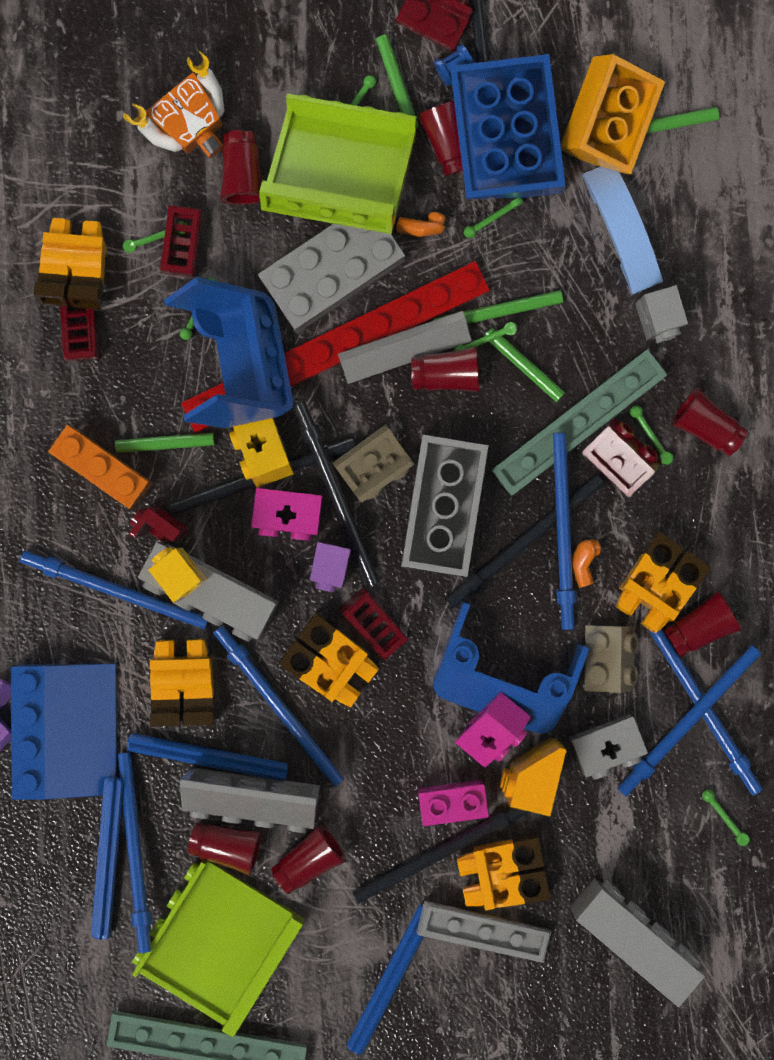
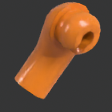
[397,212,446,237]
[572,539,601,588]

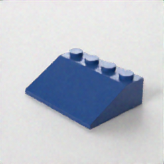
[450,54,566,200]
[11,663,117,800]

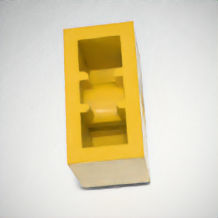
[229,418,294,488]
[148,547,207,603]

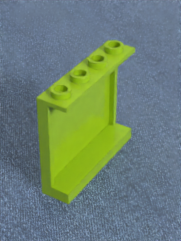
[259,93,417,234]
[132,860,304,1037]

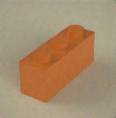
[48,425,153,510]

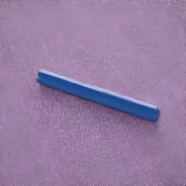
[127,733,288,781]
[91,777,124,940]
[347,904,424,1055]

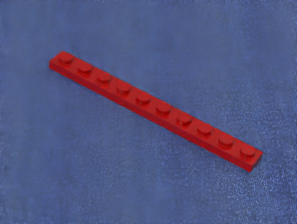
[181,261,490,433]

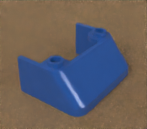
[164,277,293,428]
[433,601,590,734]

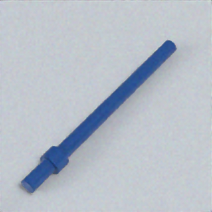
[553,432,577,630]
[20,550,208,629]
[213,625,344,787]
[648,628,763,796]
[617,645,762,797]
[118,753,152,953]

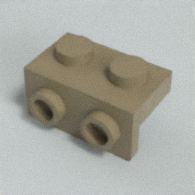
[333,424,414,502]
[585,625,638,693]

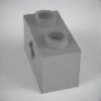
[635,285,688,343]
[569,714,648,779]

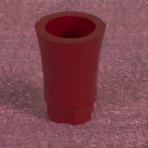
[417,101,463,176]
[220,130,262,205]
[411,346,480,392]
[671,388,748,456]
[665,591,742,657]
[188,823,262,876]
[271,824,346,894]

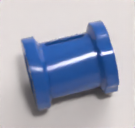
[433,44,474,86]

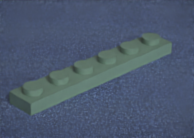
[491,349,667,496]
[107,1011,307,1060]

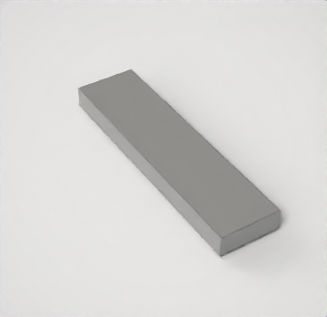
[338,311,472,384]
[416,901,551,963]

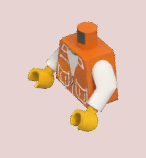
[123,51,225,158]

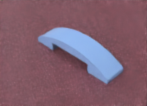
[582,167,663,295]

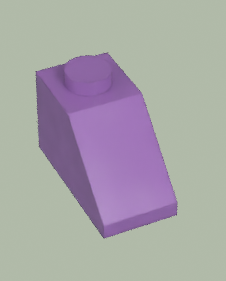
[310,542,352,593]

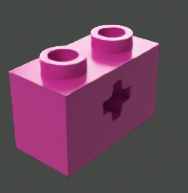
[252,488,323,541]
[455,692,531,767]
[418,779,489,827]

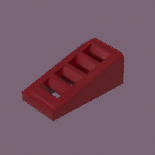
[160,205,202,278]
[60,302,100,362]
[339,588,408,661]

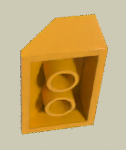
[561,54,665,174]
[500,737,566,816]

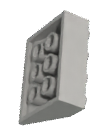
[180,767,320,833]

